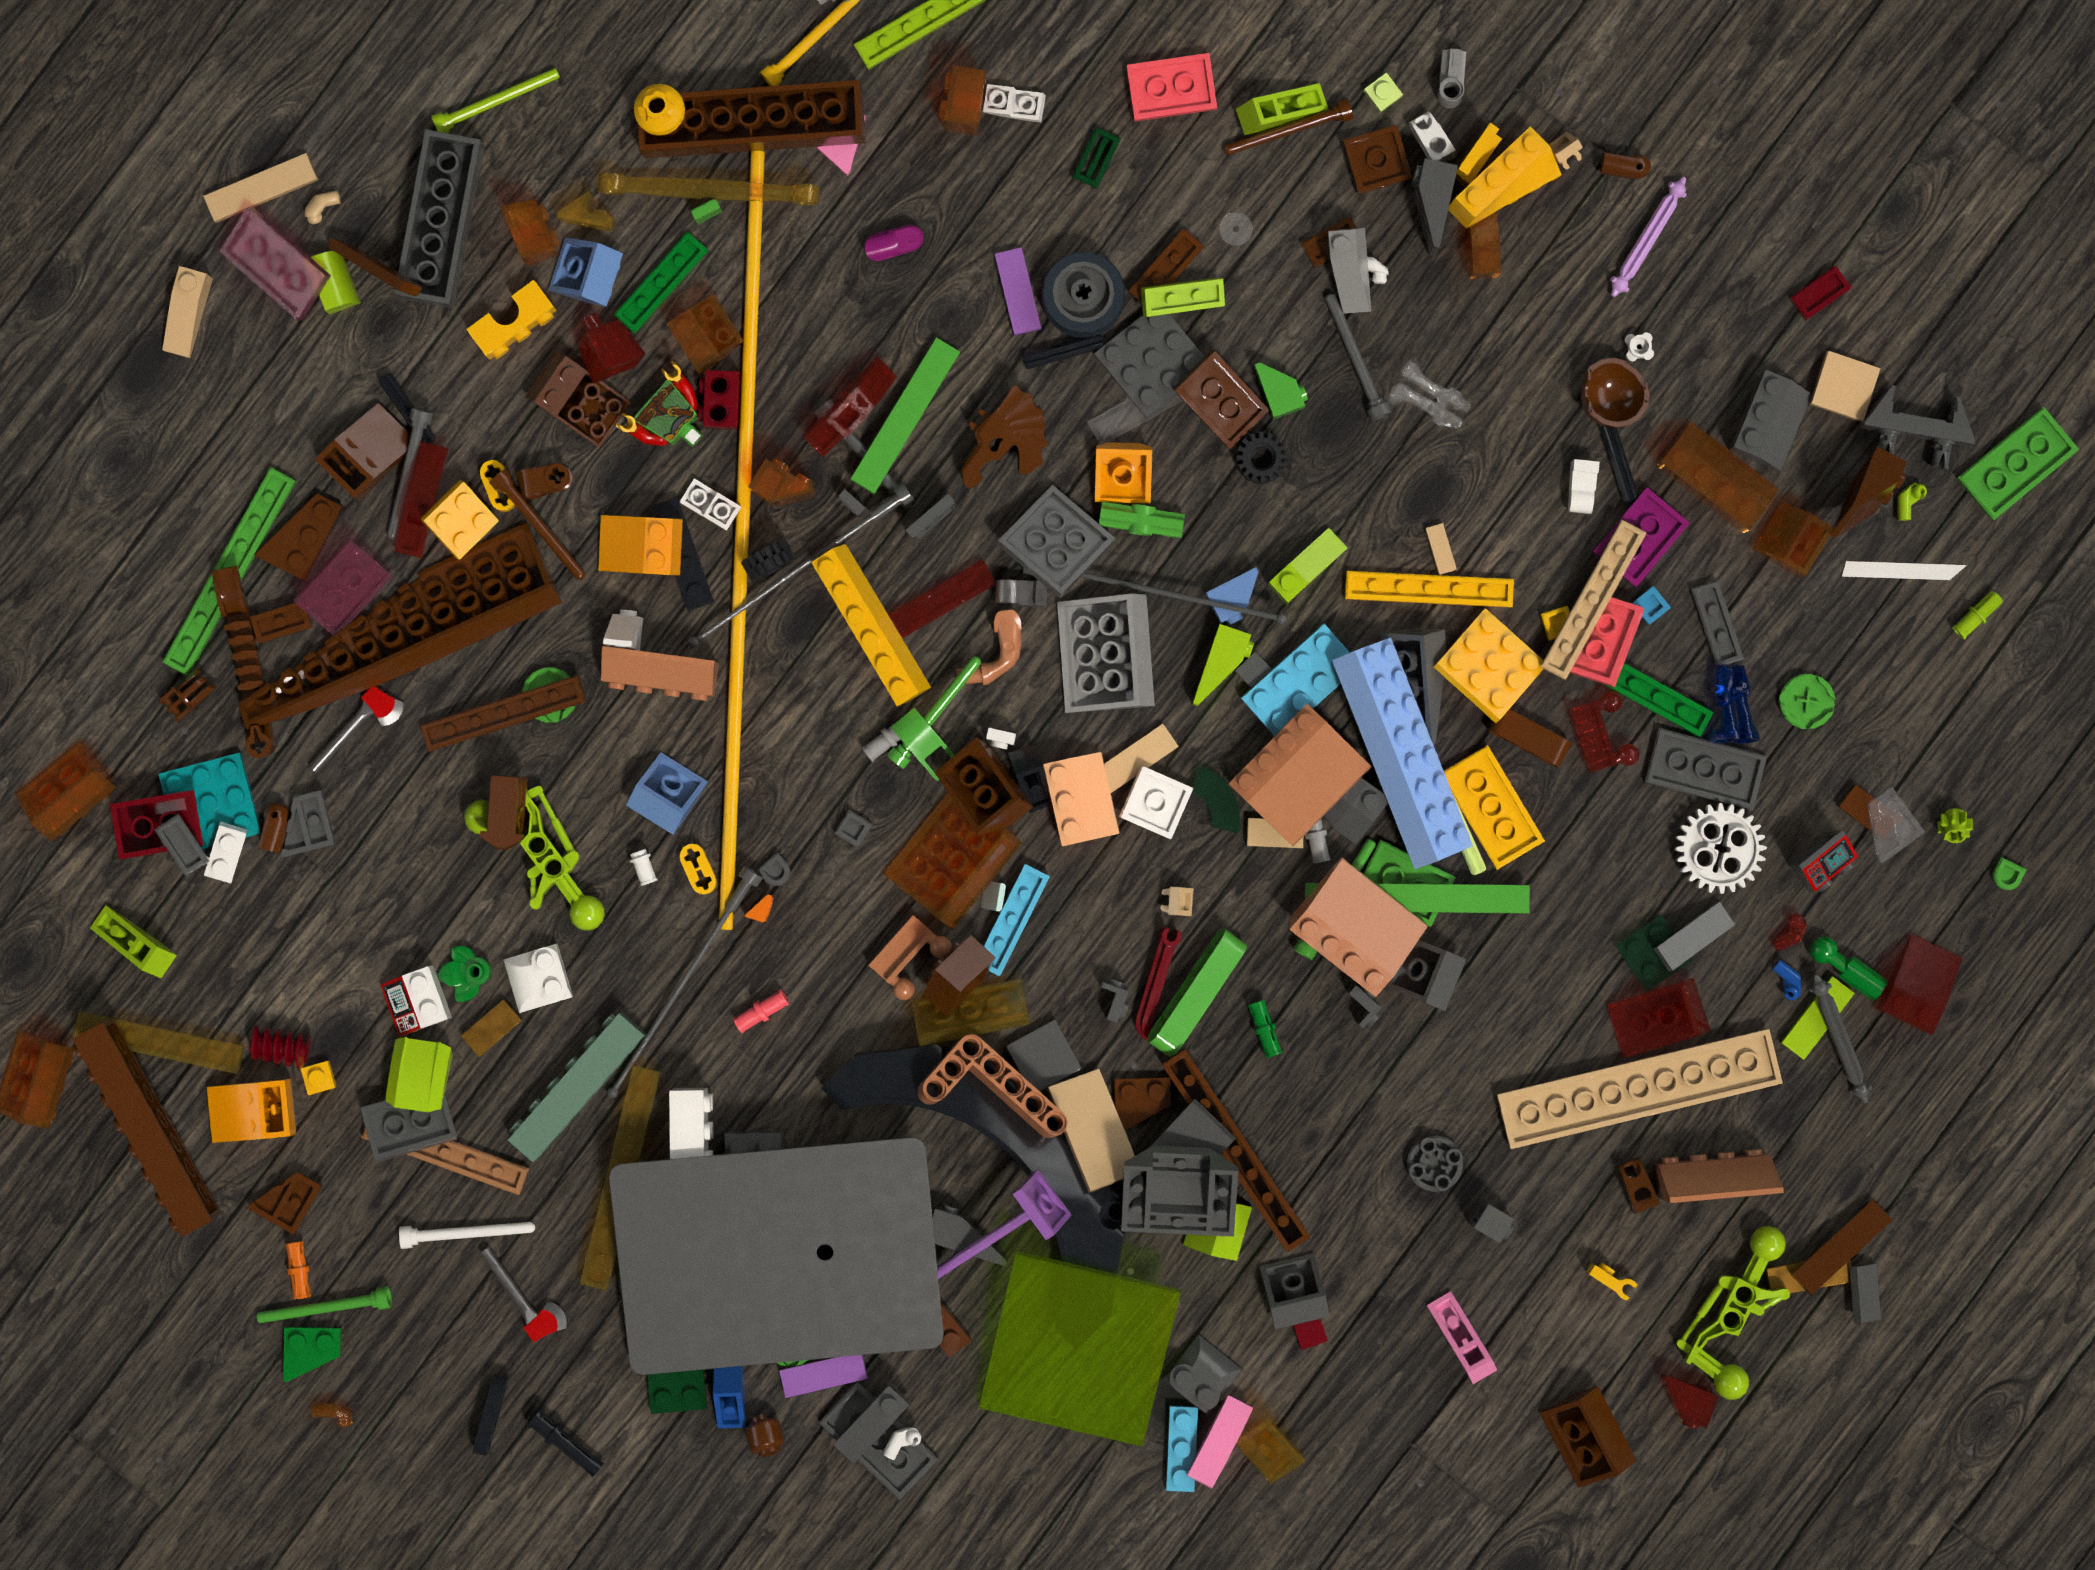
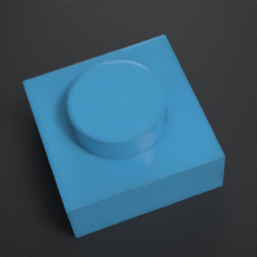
[1631,586,1671,626]

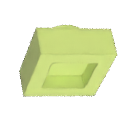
[1364,73,1403,113]

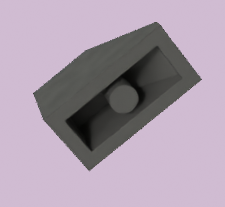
[1468,1199,1515,1243]

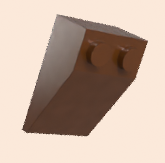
[1830,446,1907,538]

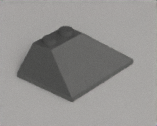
[1121,1145,1238,1237]

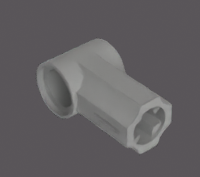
[1437,49,1466,109]

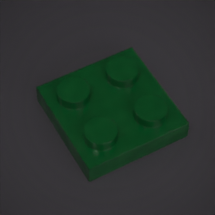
[647,1369,708,1414]

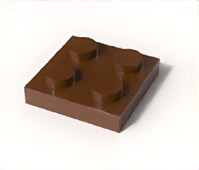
[1343,125,1412,195]

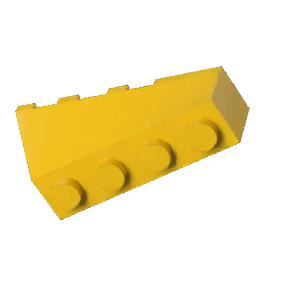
[1448,126,1561,228]

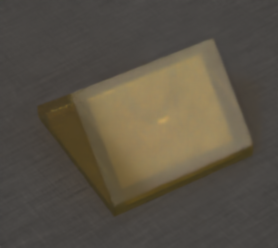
[1236,1413,1306,1484]

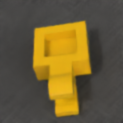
[1586,1262,1637,1300]

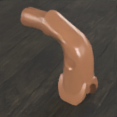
[956,610,1022,685]

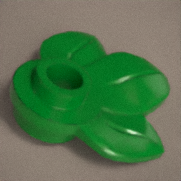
[438,946,492,1002]

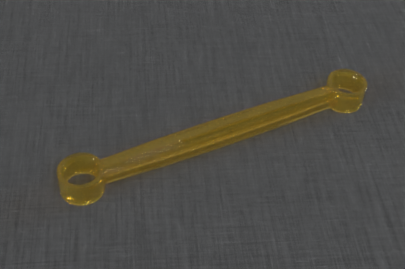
[598,173,820,205]

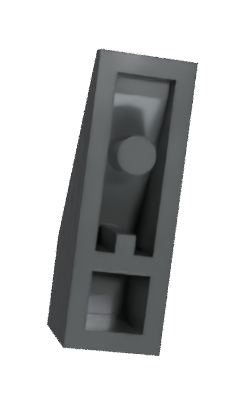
[932,1204,1007,1266]
[833,1382,910,1464]

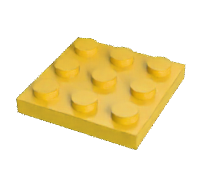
[1434,608,1544,723]

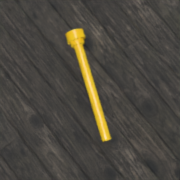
[759,0,860,86]

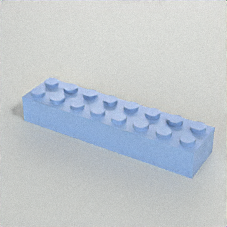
[1332,638,1473,869]

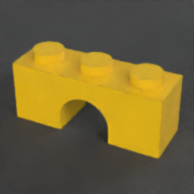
[466,280,557,359]

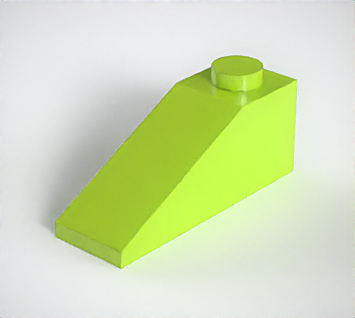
[1236,83,1328,135]
[1267,528,1347,605]
[1192,624,1254,706]
[90,905,177,978]

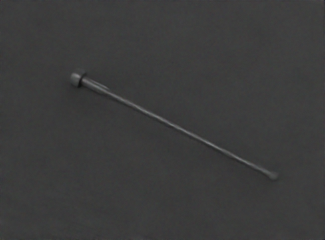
[688,483,915,648]
[1023,568,1288,624]
[607,866,763,1098]

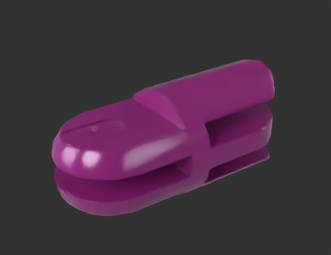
[864,224,924,261]

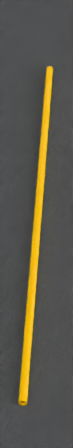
[719,151,765,930]

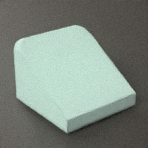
[981,881,1006,911]

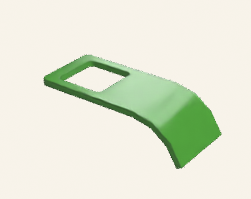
[891,708,954,781]

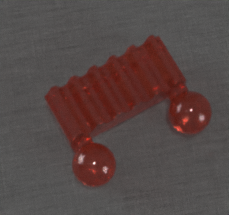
[1569,691,1640,773]

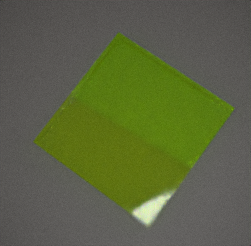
[979,1251,1181,1446]

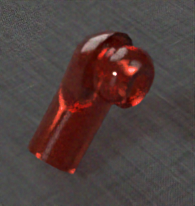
[1772,913,1807,952]

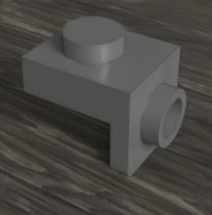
[1100,978,1130,1023]
[1348,985,1381,1029]

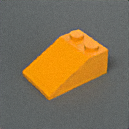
[598,515,683,575]

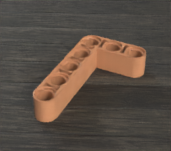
[917,1034,1068,1138]

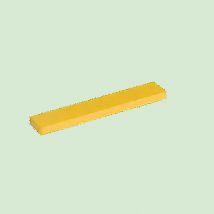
[1345,571,1514,608]

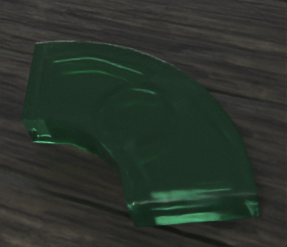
[1191,766,1240,834]

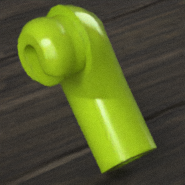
[1897,483,1927,521]

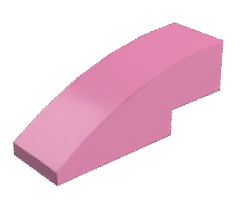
[1186,1395,1253,1489]

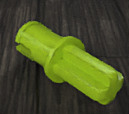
[1952,591,2003,640]

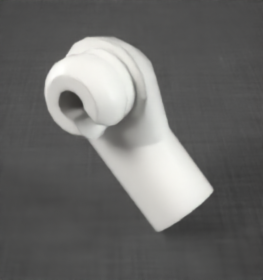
[1367,257,1389,284]
[882,1427,921,1460]

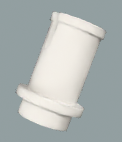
[629,849,657,886]

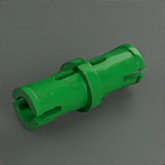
[1248,999,1283,1058]

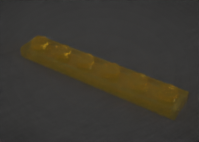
[73,1011,245,1074]

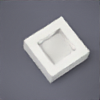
[986,728,1016,749]

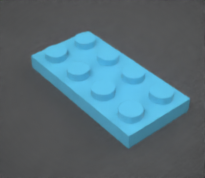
[1241,624,1350,737]

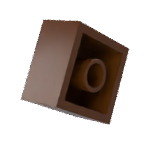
[923,935,996,1017]

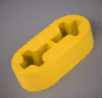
[480,460,515,512]
[680,844,717,894]

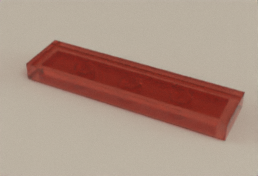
[888,560,996,639]

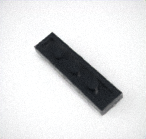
[651,497,715,612]

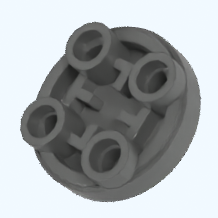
[1406,1135,1463,1192]

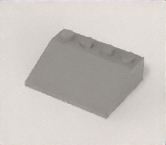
[1057,594,1155,713]

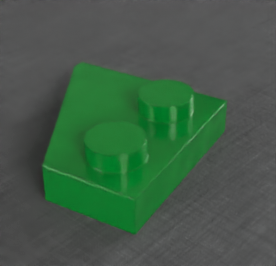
[283,1326,342,1382]

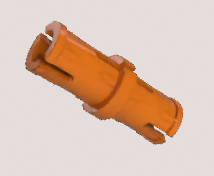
[285,1241,311,1299]

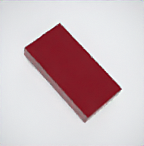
[1789,266,1852,321]

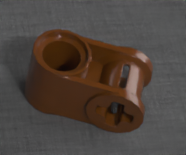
[517,463,573,500]

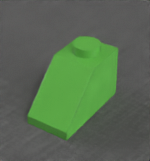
[1253,363,1308,420]

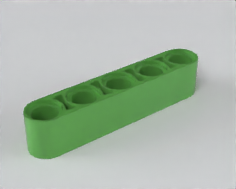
[1147,928,1247,1057]

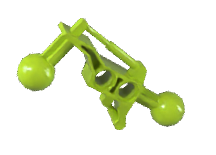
[464,786,605,931]
[1676,1226,1790,1400]

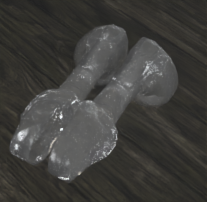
[1386,357,1471,429]

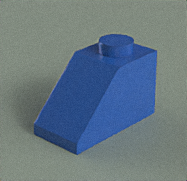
[713,1366,746,1428]

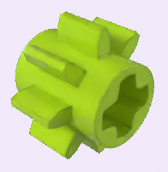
[1937,808,1973,843]

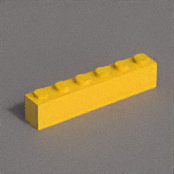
[811,544,931,706]

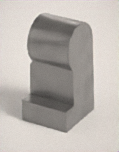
[995,580,1047,608]

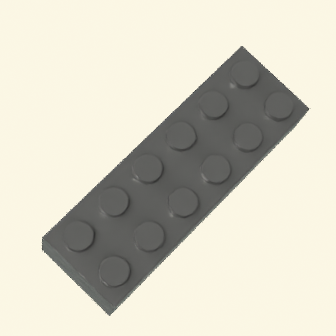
[394,129,485,309]

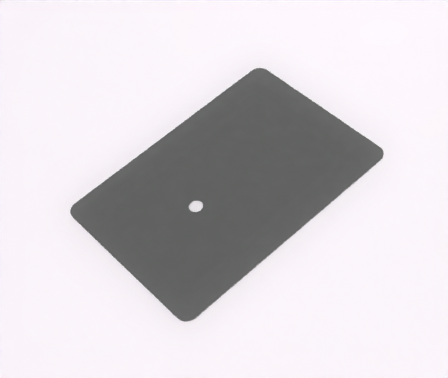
[609,1137,943,1375]

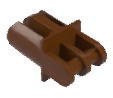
[159,668,216,723]

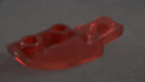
[802,357,897,457]
[394,441,449,558]

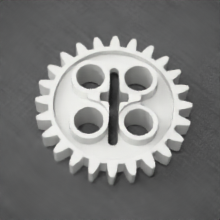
[1674,803,1767,894]

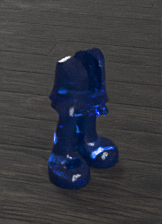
[1710,664,1760,744]

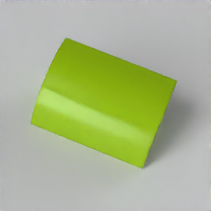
[306,251,361,315]

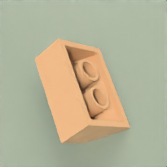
[1043,752,1120,846]

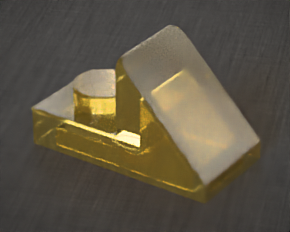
[556,190,616,233]

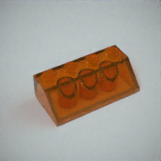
[1656,421,1779,533]

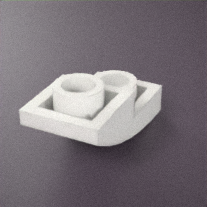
[983,84,1046,123]
[680,479,741,531]

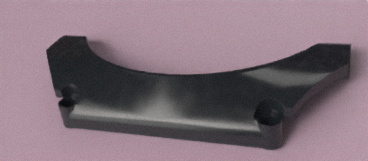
[821,1033,1125,1348]

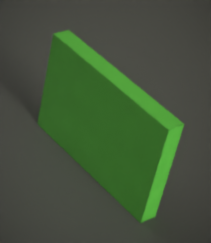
[1363,840,1456,927]

